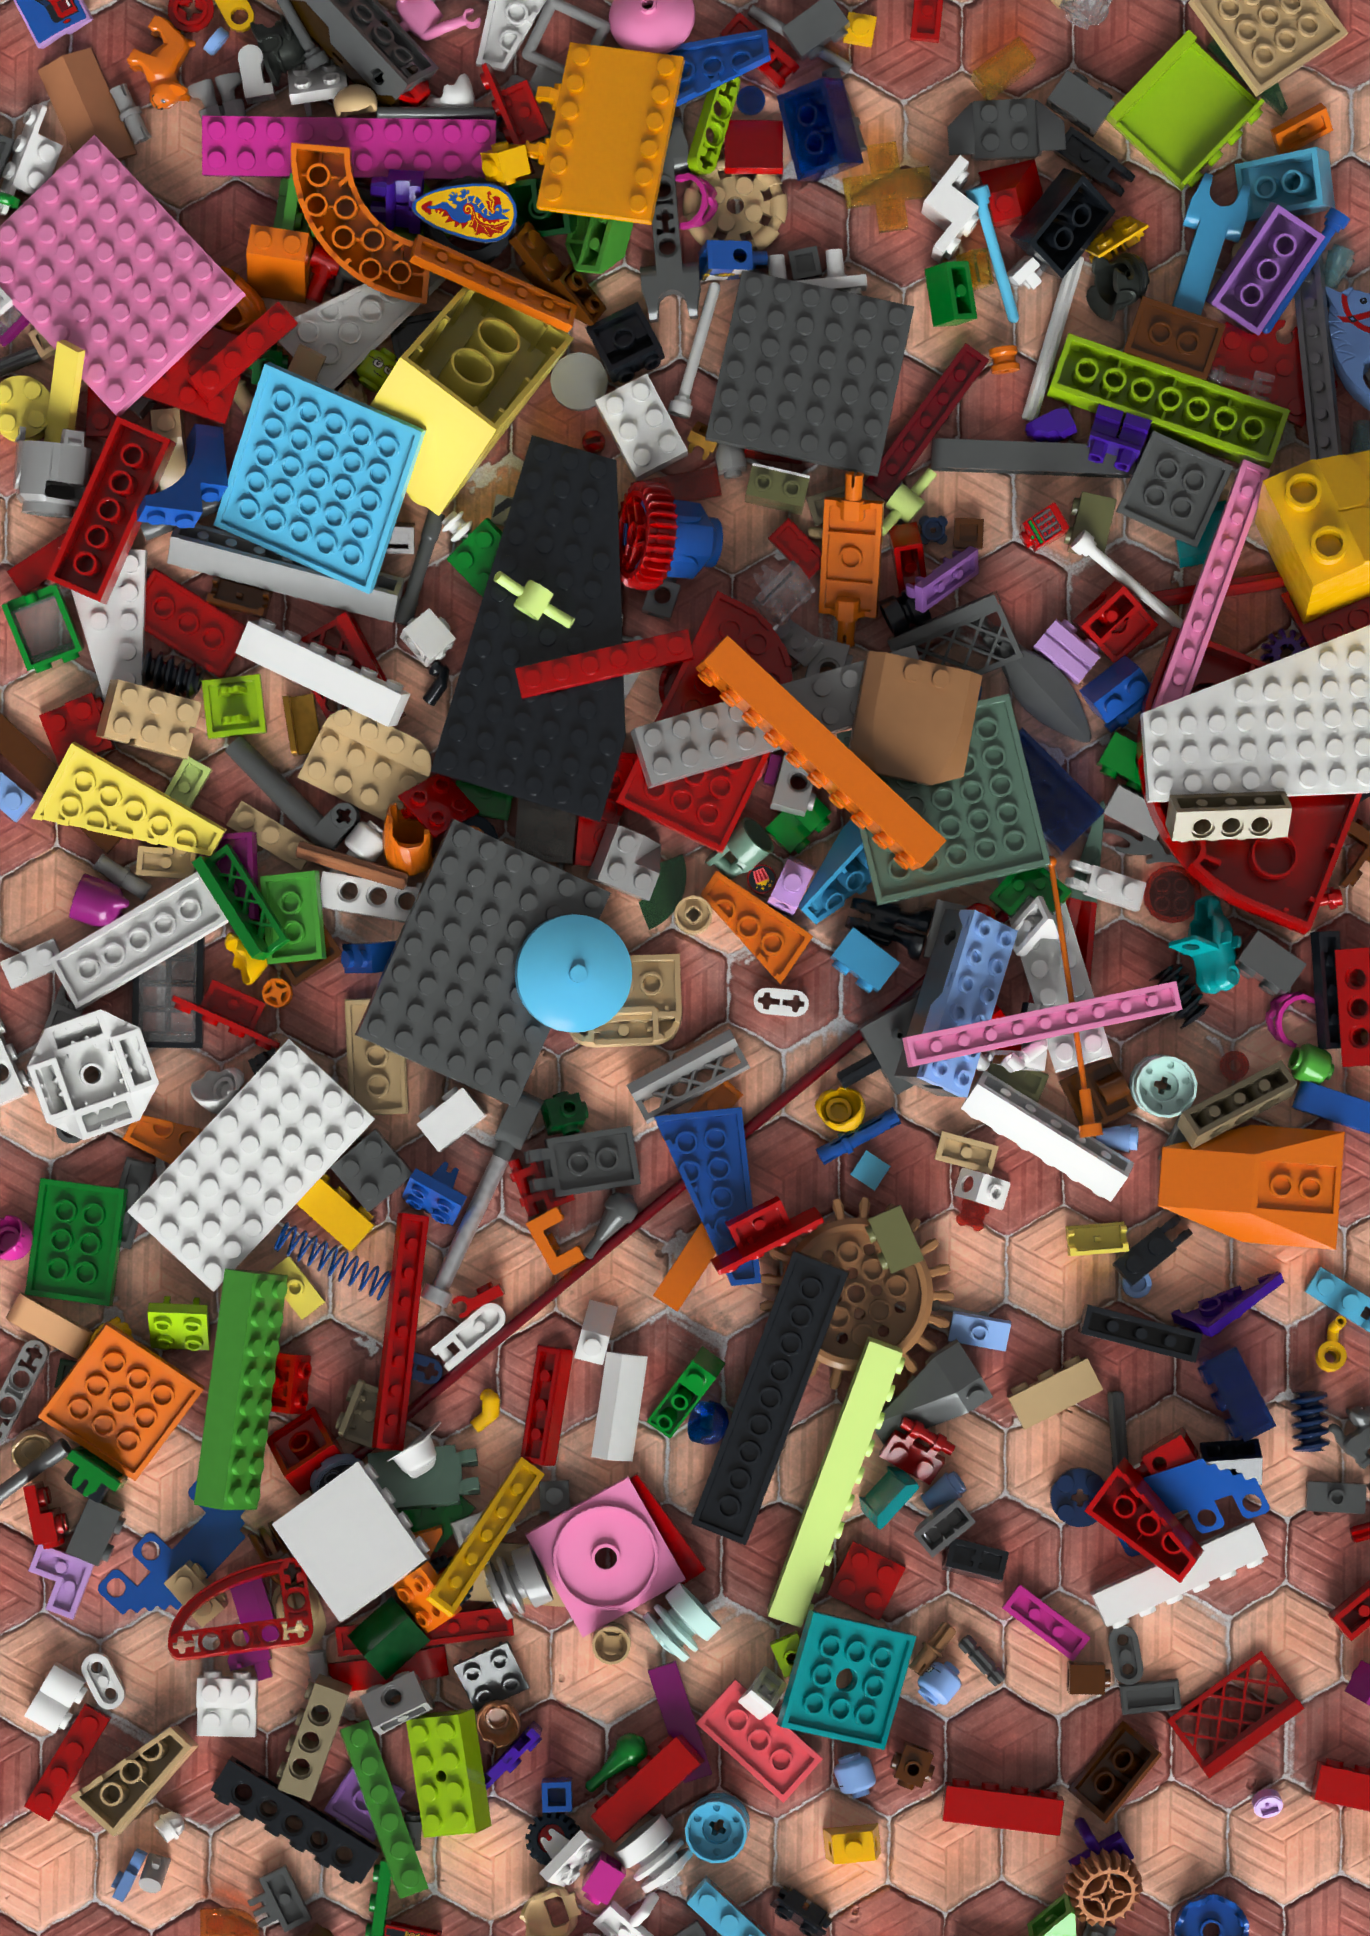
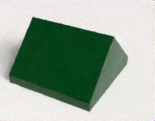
[347,1596,431,1680]

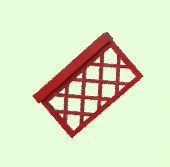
[300,612,406,719]
[1167,1651,1305,1778]

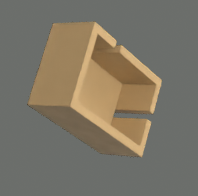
[96,679,202,759]

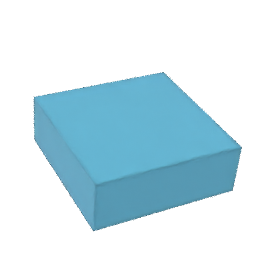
[850,1150,891,1191]

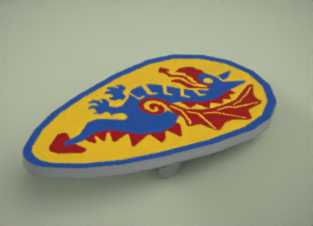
[412,183,517,243]

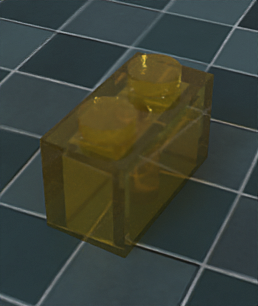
[970,37,1037,100]

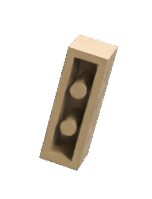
[1007,1355,1103,1430]

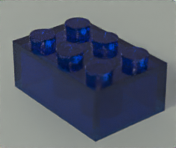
[777,77,864,182]
[1197,1344,1276,1442]

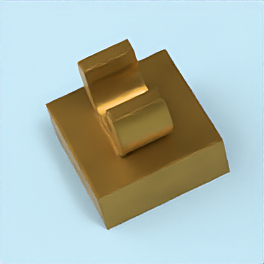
[687,421,719,460]

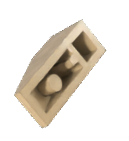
[150,408,187,491]

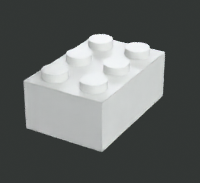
[595,373,688,482]

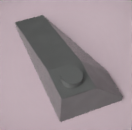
[875,1339,993,1445]

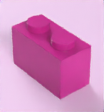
[582,1850,626,1906]

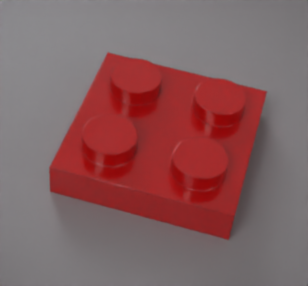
[827,1541,906,1621]

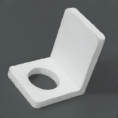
[954,1168,1011,1210]

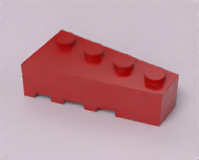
[1084,1457,1204,1583]

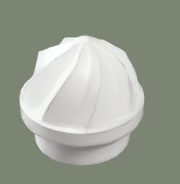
[154,1811,184,1843]

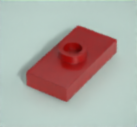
[768,518,822,581]

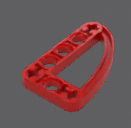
[168,1558,313,1661]

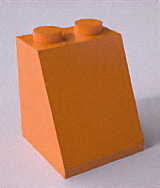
[246,224,315,304]

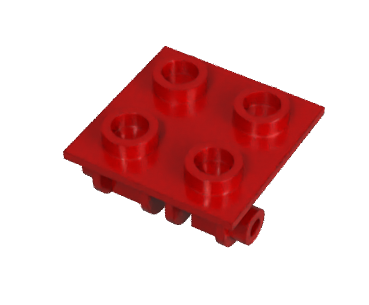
[398,774,479,838]

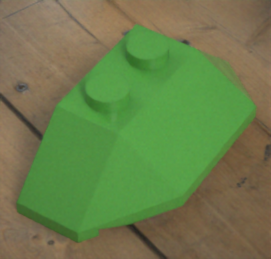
[565,215,634,274]

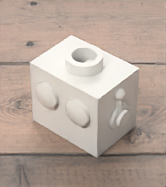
[400,608,456,668]

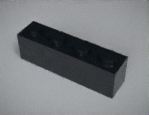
[1078,1304,1203,1363]

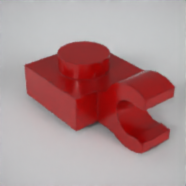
[452,1282,505,1318]

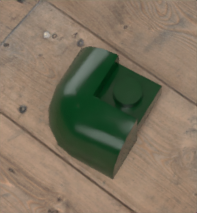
[508,178,577,237]

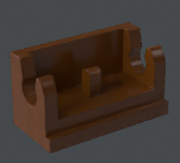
[206,576,273,619]

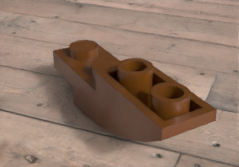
[508,221,607,326]

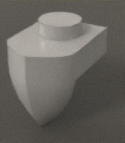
[716,443,747,479]

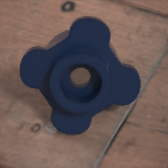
[919,516,948,545]

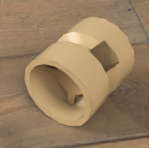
[674,895,713,935]
[592,1622,631,1665]

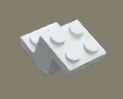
[921,155,979,264]

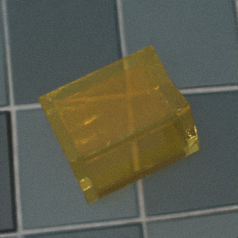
[956,248,994,291]

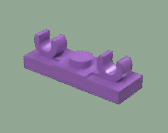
[906,546,979,613]

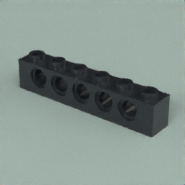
[211,1756,382,1884]

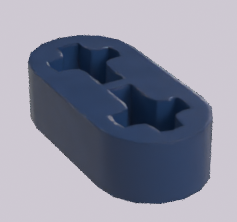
[411,1351,443,1384]

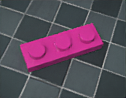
[1002,1584,1090,1661]

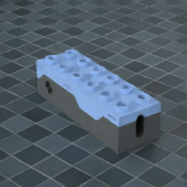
[894,903,1018,1098]

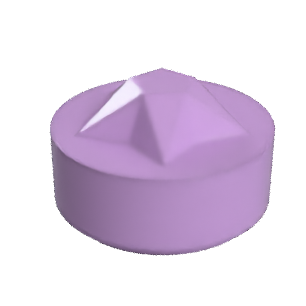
[1252,1789,1283,1818]

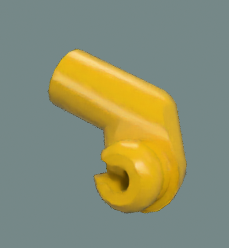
[470,1388,500,1433]

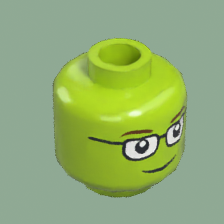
[356,348,397,393]

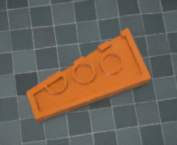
[123,1115,203,1164]

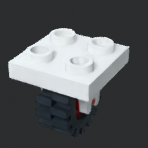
[525,1812,604,1887]

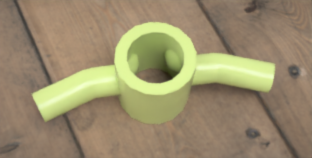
[882,468,937,536]
[494,571,575,628]

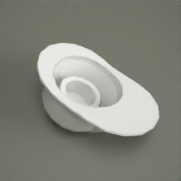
[387,1421,441,1478]

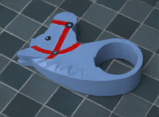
[1325,286,1370,411]

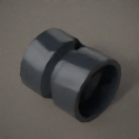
[878,585,932,636]

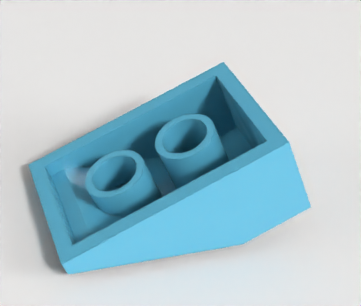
[1235,147,1336,222]

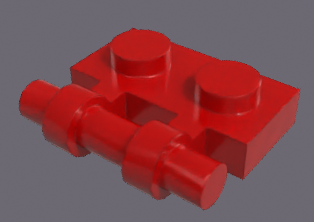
[508,1158,575,1217]
[879,1417,956,1485]

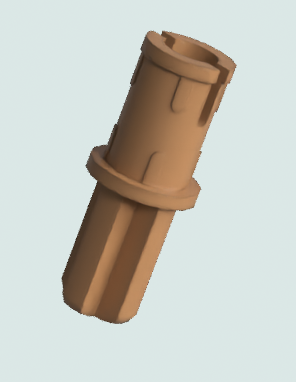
[908,1622,956,1676]

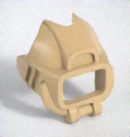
[519,1885,583,1936]

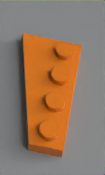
[700,870,813,985]

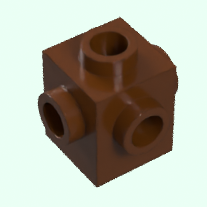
[890,1741,935,1790]

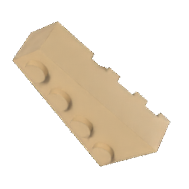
[70,1725,199,1837]

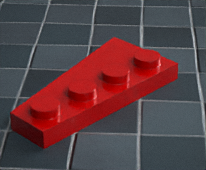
[573,752,638,867]

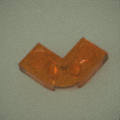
[200,1907,261,1936]

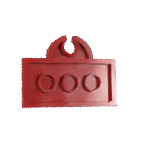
[1207,320,1307,428]

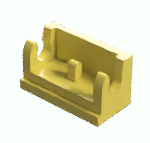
[1065,1222,1129,1256]

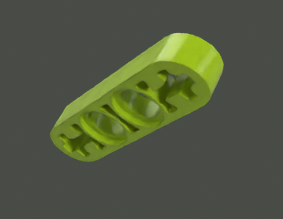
[687,77,740,176]

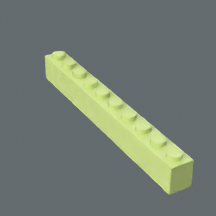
[767,1336,906,1628]

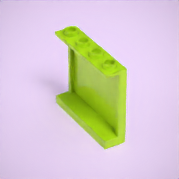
[1106,29,1265,191]

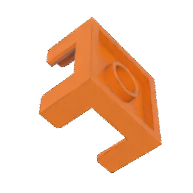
[526,1206,586,1275]

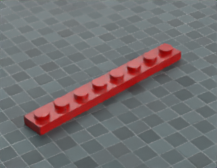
[372,1213,429,1451]

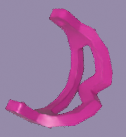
[675,173,718,230]
[1265,992,1315,1048]

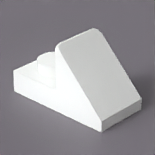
[1011,896,1059,956]
[738,1666,788,1720]

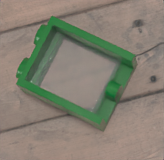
[1,583,84,673]

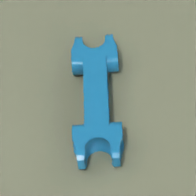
[1172,173,1251,316]

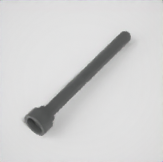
[276,0,330,72]

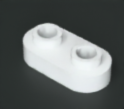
[81,1652,126,1709]

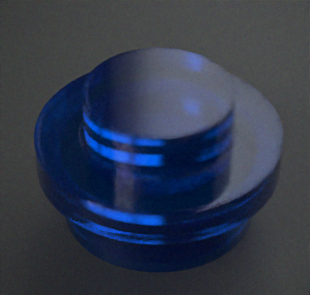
[736,86,765,116]

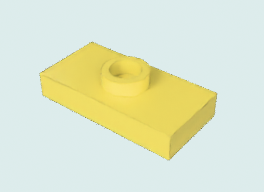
[268,1256,326,1320]

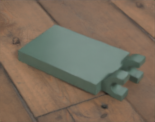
[367,1444,481,1511]

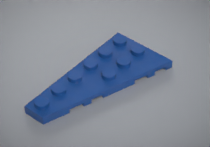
[667,29,771,107]
[654,1107,761,1286]

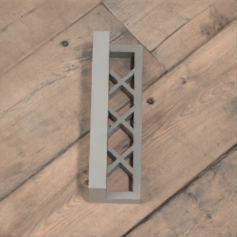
[627,1029,750,1124]

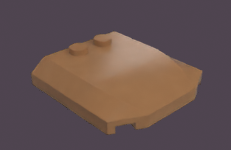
[848,651,982,786]

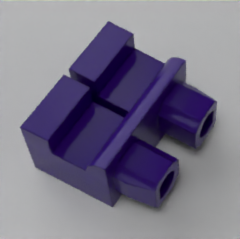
[370,169,424,234]
[1087,404,1152,472]

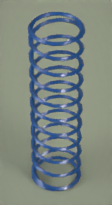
[274,1222,391,1301]

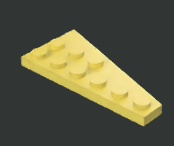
[32,742,227,856]

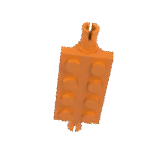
[818,471,884,647]

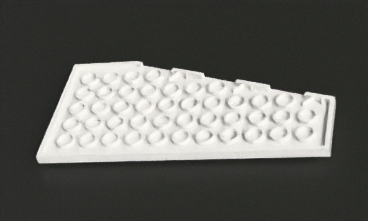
[1140,625,1370,803]

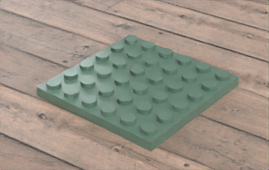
[837,694,1051,906]

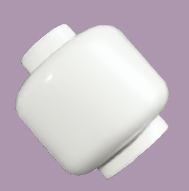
[345,820,383,863]

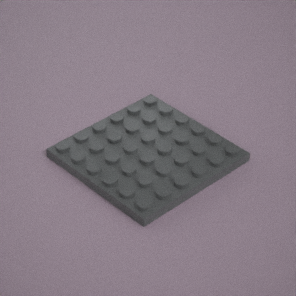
[705,270,914,477]

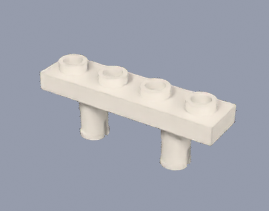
[768,249,867,295]

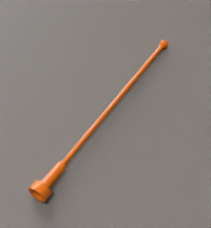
[1048,856,1103,1138]

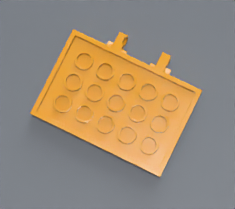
[525,42,685,225]

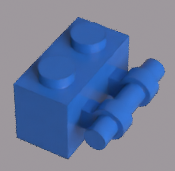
[1079,655,1150,733]

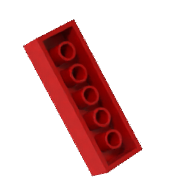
[46,416,177,605]

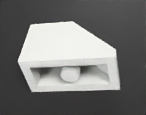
[574,1300,618,1365]

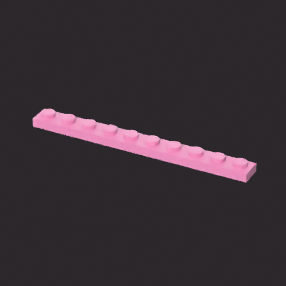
[1152,459,1271,709]
[902,981,1183,1068]

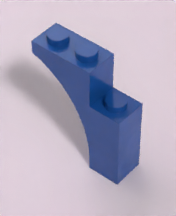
[136,424,228,528]
[341,940,397,973]

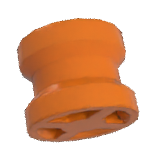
[989,345,1020,374]
[262,978,293,1008]

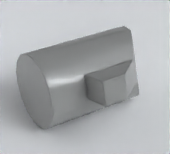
[139,1853,171,1893]

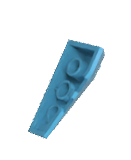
[798,819,872,924]

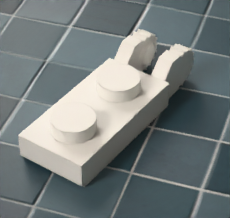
[1064,860,1147,912]

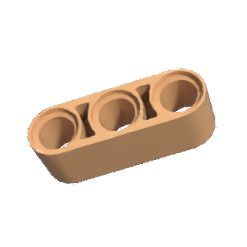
[6,1292,93,1359]

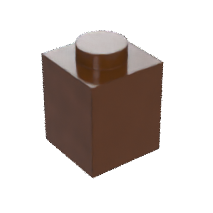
[1067,1661,1111,1695]

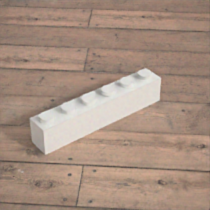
[235,618,411,727]
[961,1071,1134,1202]
[1090,1520,1269,1629]

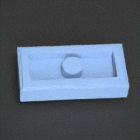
[948,1310,1011,1352]

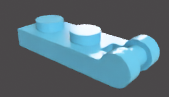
[1304,1266,1370,1333]

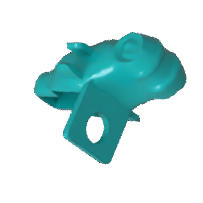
[1168,895,1241,994]

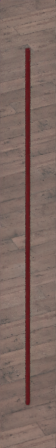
[310,877,1059,1494]

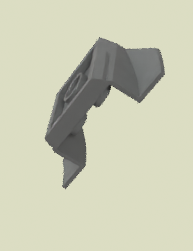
[947,98,1066,161]

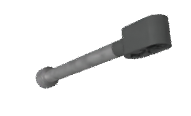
[420,1091,544,1308]

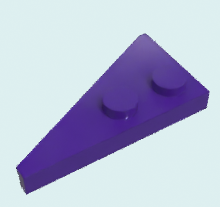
[1171,1271,1284,1337]
[484,1721,542,1790]

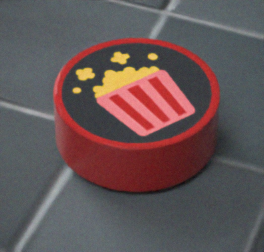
[747,864,776,894]

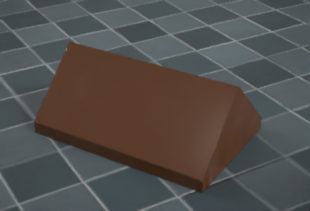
[1068,1721,1163,1824]

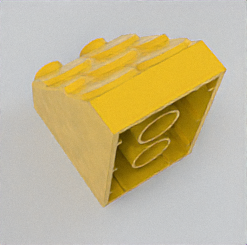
[1255,449,1370,625]

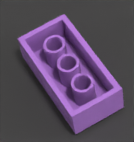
[1205,202,1325,336]

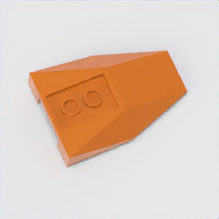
[1157,1125,1345,1250]

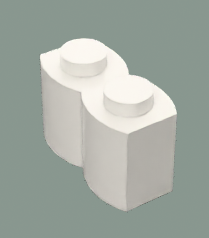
[24,1662,88,1734]

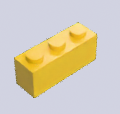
[296,1173,376,1252]

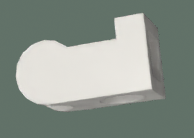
[238,44,276,104]

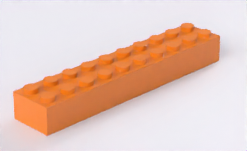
[696,635,947,871]

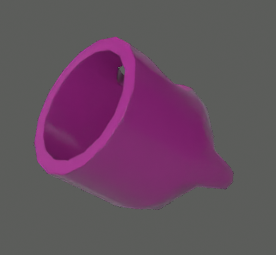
[69,873,129,928]

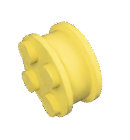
[0,375,50,443]

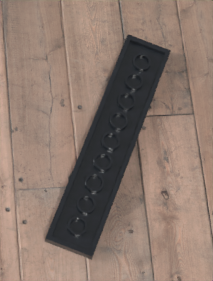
[691,1250,850,1545]

